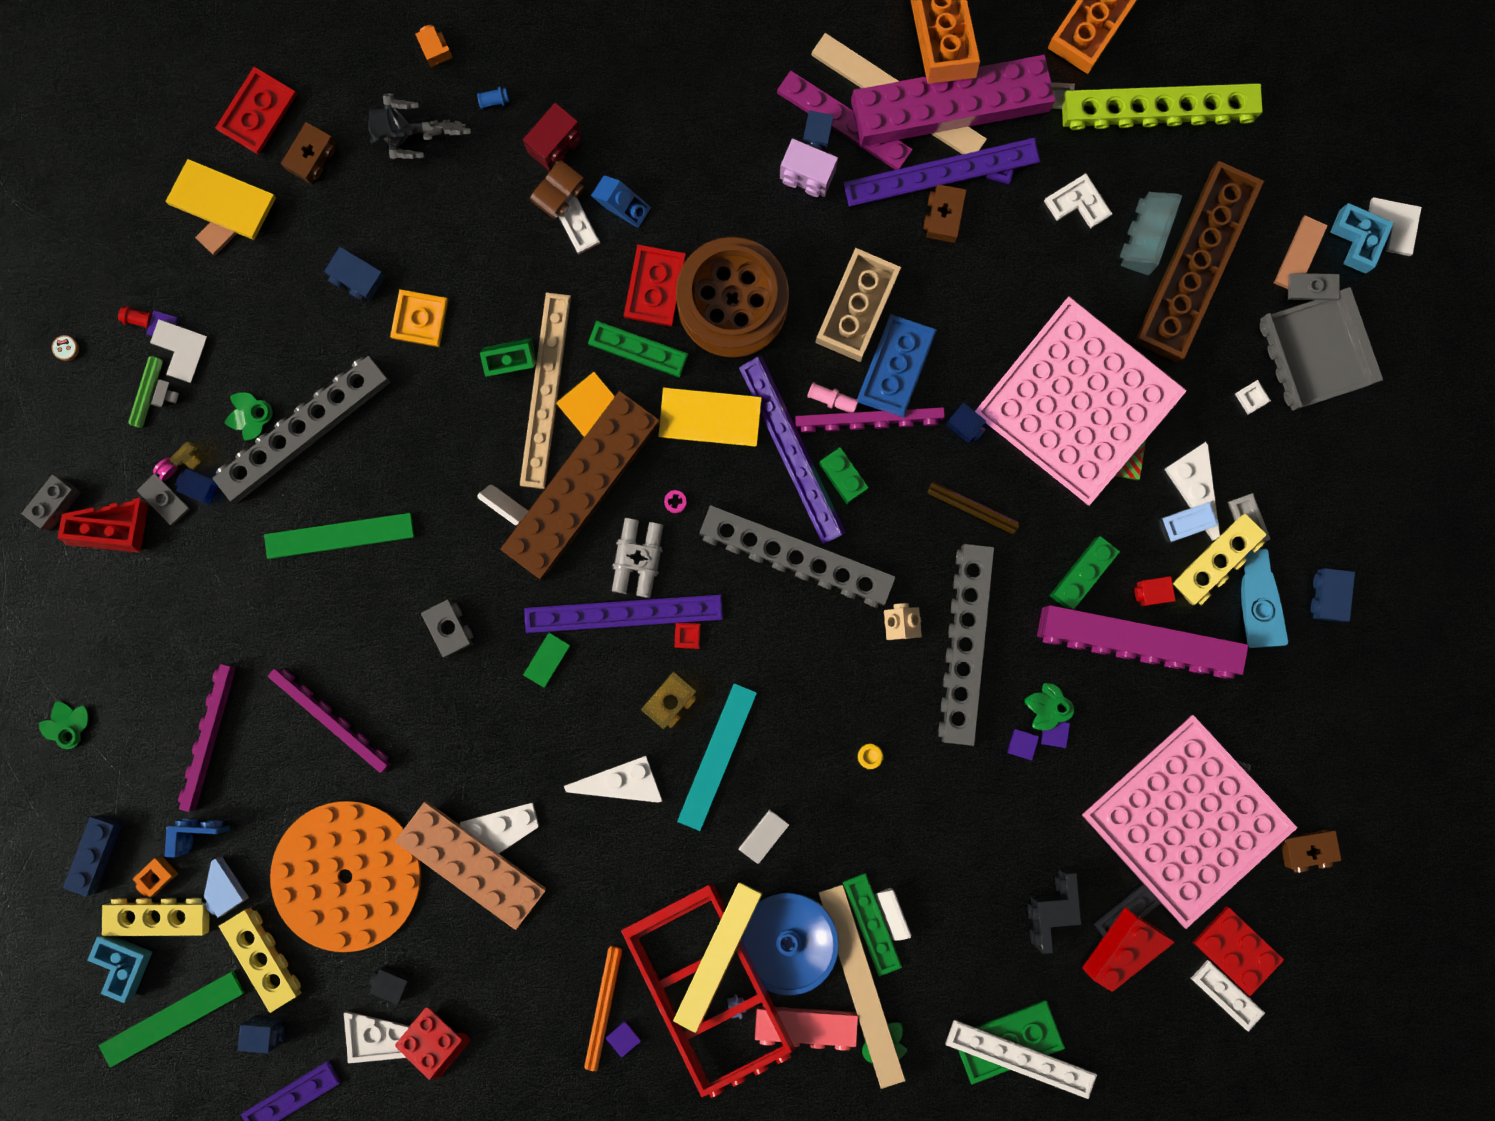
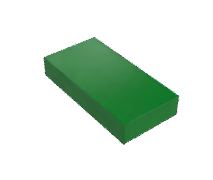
[523,633,571,688]

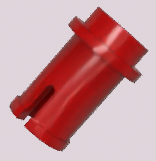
[118,305,152,328]

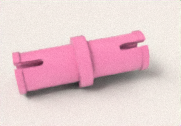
[808,382,858,413]

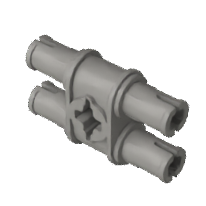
[612,518,663,598]

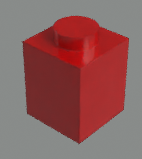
[1135,577,1175,607]

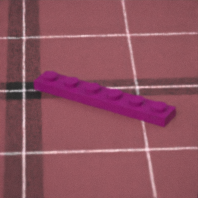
[777,70,912,170]
[795,408,944,433]
[178,664,236,812]
[267,669,391,773]

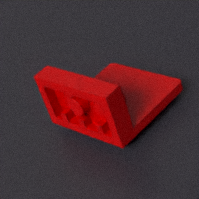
[395,1008,471,1080]

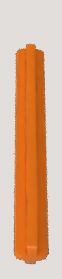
[585,946,622,1071]

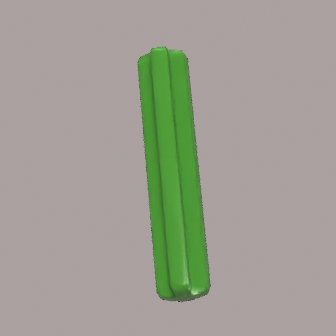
[129,356,163,428]

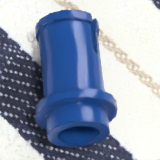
[477,86,509,109]

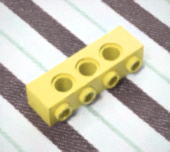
[1172,514,1267,605]
[102,898,209,936]
[219,908,301,1013]

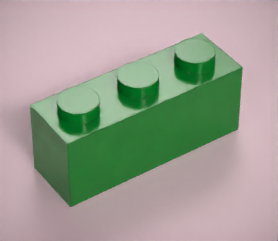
[1050,536,1120,610]

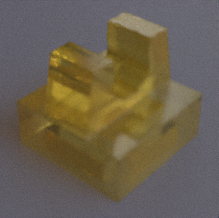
[169,441,200,469]

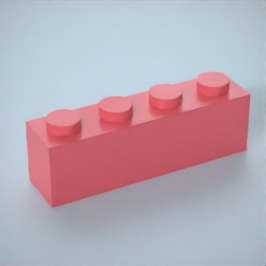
[755,1006,858,1050]

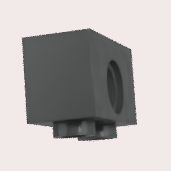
[21,474,82,531]
[421,600,474,658]

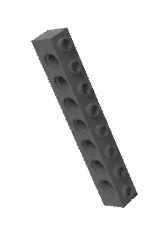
[212,356,391,504]
[700,505,895,608]
[938,544,994,746]

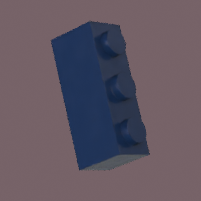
[63,815,123,897]

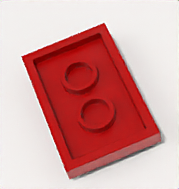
[215,67,297,155]
[624,245,686,327]
[1193,906,1284,996]

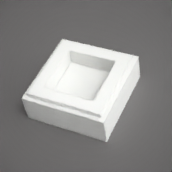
[1235,380,1271,414]

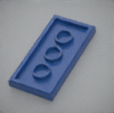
[857,314,937,418]

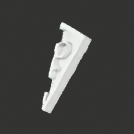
[1165,442,1220,541]
[564,756,662,802]

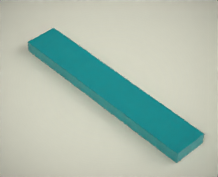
[677,684,756,831]

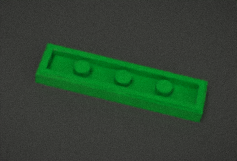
[588,321,688,378]
[843,873,902,976]

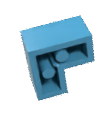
[1330,203,1394,273]
[87,935,152,1003]

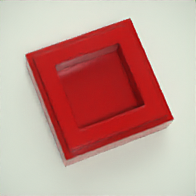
[675,623,701,649]

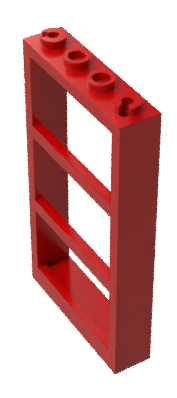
[621,884,795,1098]

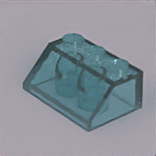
[1120,192,1182,275]

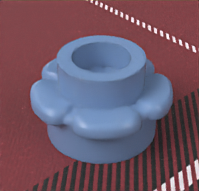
[727,994,746,1019]

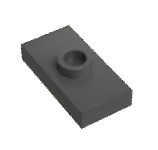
[1288,273,1340,300]
[137,474,190,526]

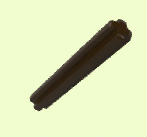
[928,482,1020,534]

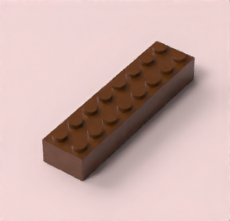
[1134,161,1264,363]
[500,391,660,580]

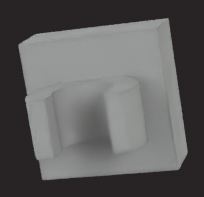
[151,380,179,407]

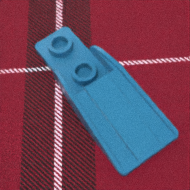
[1241,549,1288,648]

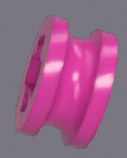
[153,457,178,481]
[664,490,687,513]

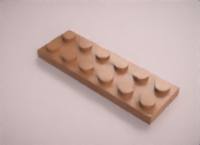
[395,800,546,930]

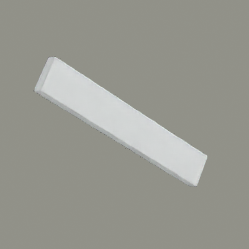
[945,1020,1097,1099]

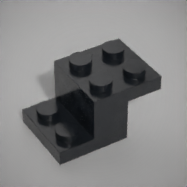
[1028,869,1081,954]

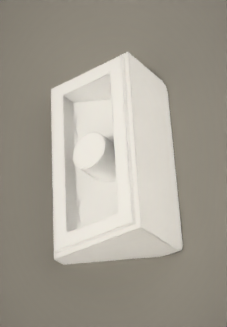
[477,485,529,526]
[739,810,789,864]
[875,888,911,941]

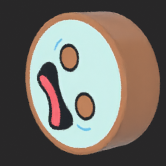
[52,335,79,361]

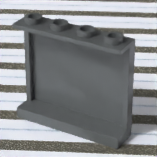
[1260,287,1383,411]

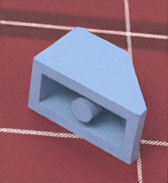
[204,857,249,918]

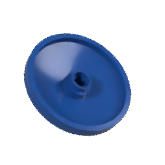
[741,892,839,995]

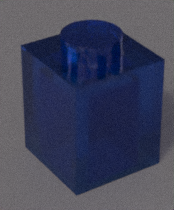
[946,403,986,443]
[176,468,218,505]

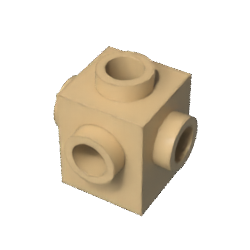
[884,603,922,640]

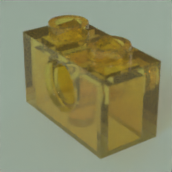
[641,672,697,729]

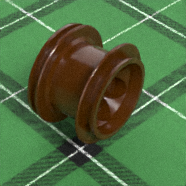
[676,237,789,357]

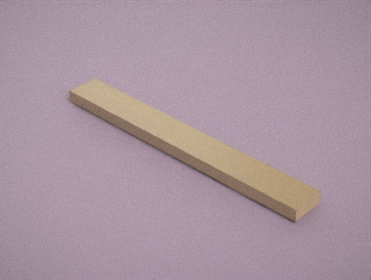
[811,33,986,154]
[520,293,571,489]
[819,885,905,1089]

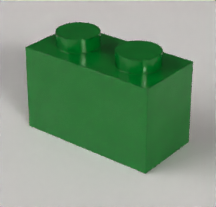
[480,338,537,377]
[819,448,868,504]

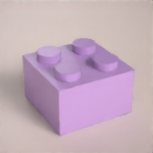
[780,139,838,197]

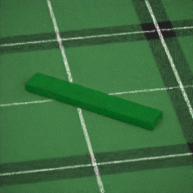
[264,513,415,559]
[98,971,245,1067]

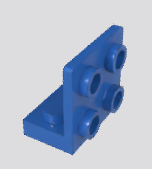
[164,819,230,857]

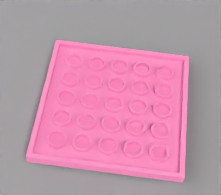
[974,296,1187,505]
[1082,715,1297,929]

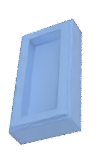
[1163,502,1219,542]

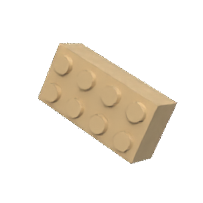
[816,248,901,362]

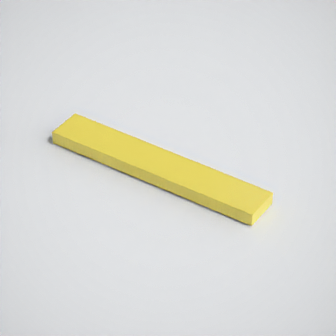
[673,882,762,1033]

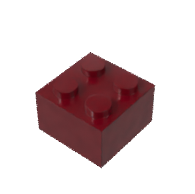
[523,103,582,171]

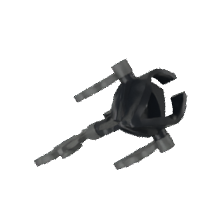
[368,93,471,159]

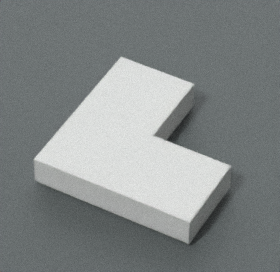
[1044,174,1112,229]
[1369,198,1421,256]
[150,319,207,383]

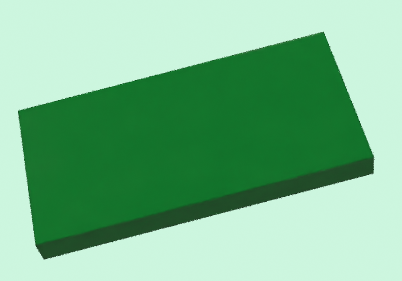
[958,1000,1065,1084]

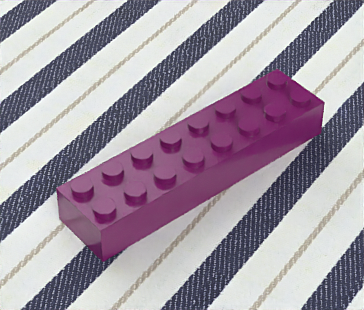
[851,55,1055,146]
[1037,606,1248,679]

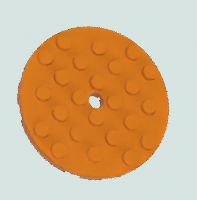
[270,801,421,952]

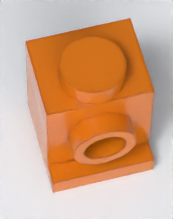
[416,25,453,67]
[133,856,178,897]

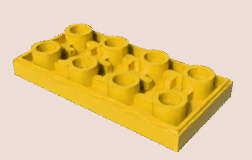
[166,159,276,240]
[659,388,761,446]

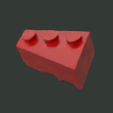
[58,498,149,553]
[1082,907,1174,992]

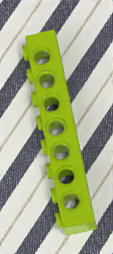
[1062,84,1262,130]

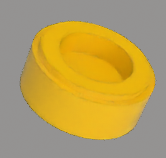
[858,744,883,769]

